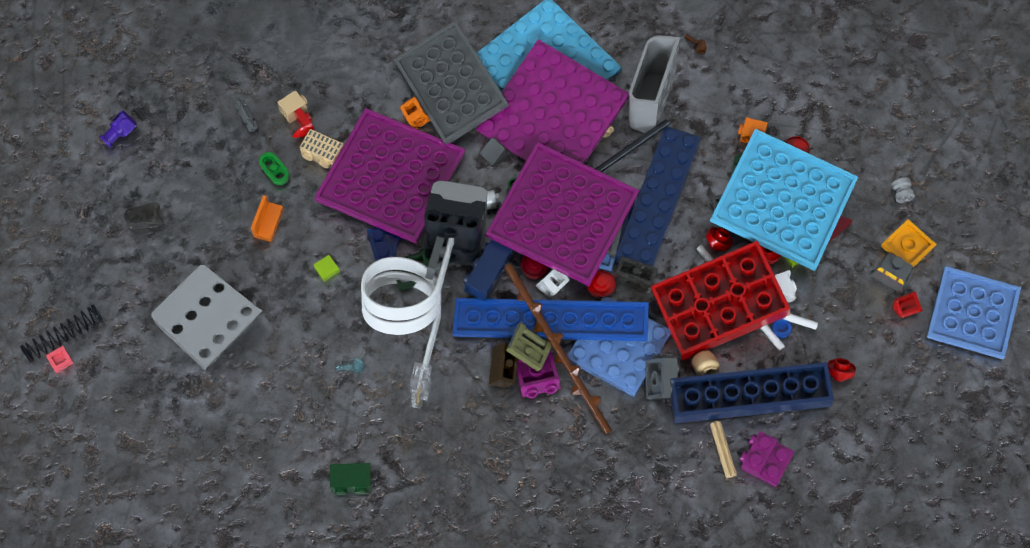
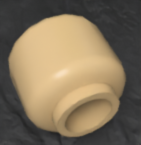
[691,351,720,376]

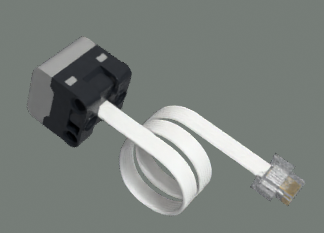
[361,181,488,409]

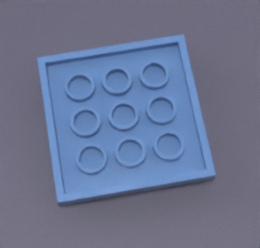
[926,266,1021,360]
[567,297,670,397]

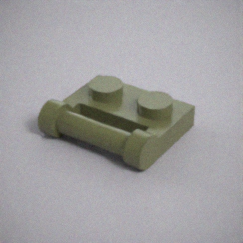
[506,322,552,371]

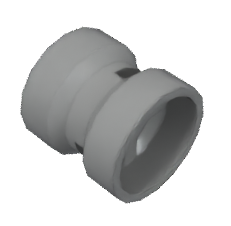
[892,178,915,203]

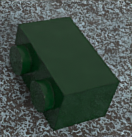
[330,463,372,495]

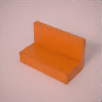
[250,195,284,242]

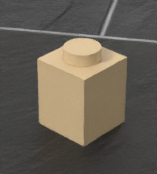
[277,90,308,123]

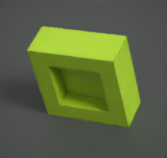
[313,255,340,282]

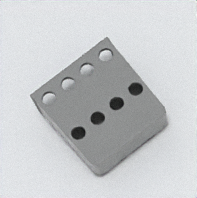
[628,35,681,133]
[151,265,262,370]

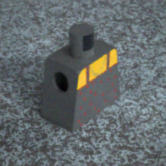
[871,253,913,295]

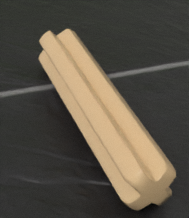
[710,421,736,478]

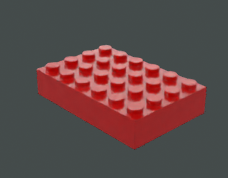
[650,241,790,361]

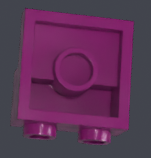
[516,350,561,398]
[740,431,795,487]

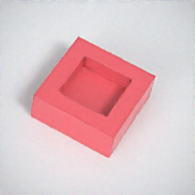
[46,346,74,373]

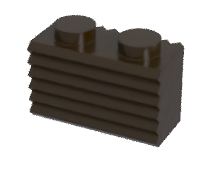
[489,343,519,388]

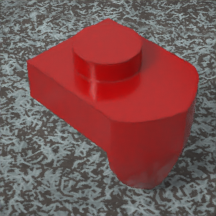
[292,107,315,138]
[893,291,923,318]

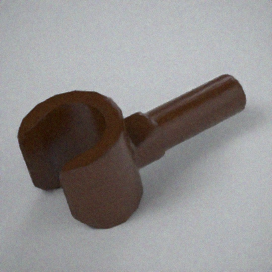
[685,34,707,54]

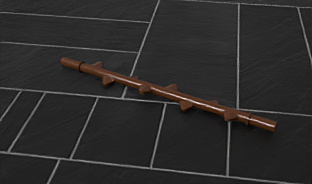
[504,263,612,435]

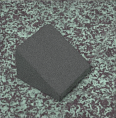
[480,138,506,166]

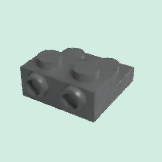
[645,354,679,399]

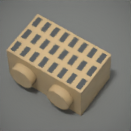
[300,129,344,168]

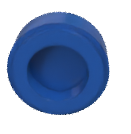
[772,319,792,339]

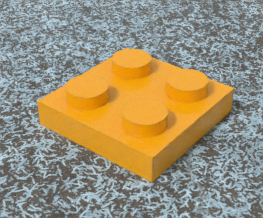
[881,219,936,268]

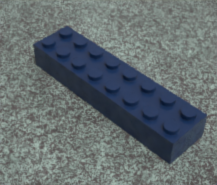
[615,127,701,276]
[670,362,834,424]

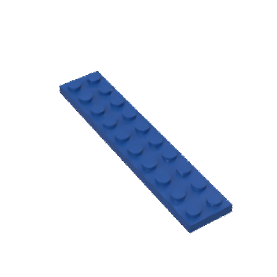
[453,298,649,341]

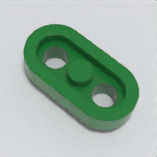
[259,152,290,185]

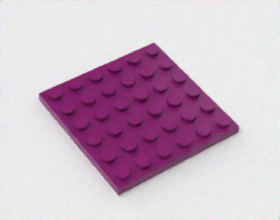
[476,39,629,164]
[314,108,466,244]
[485,142,639,286]

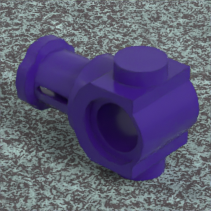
[99,110,137,148]

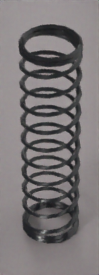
[20,304,104,363]

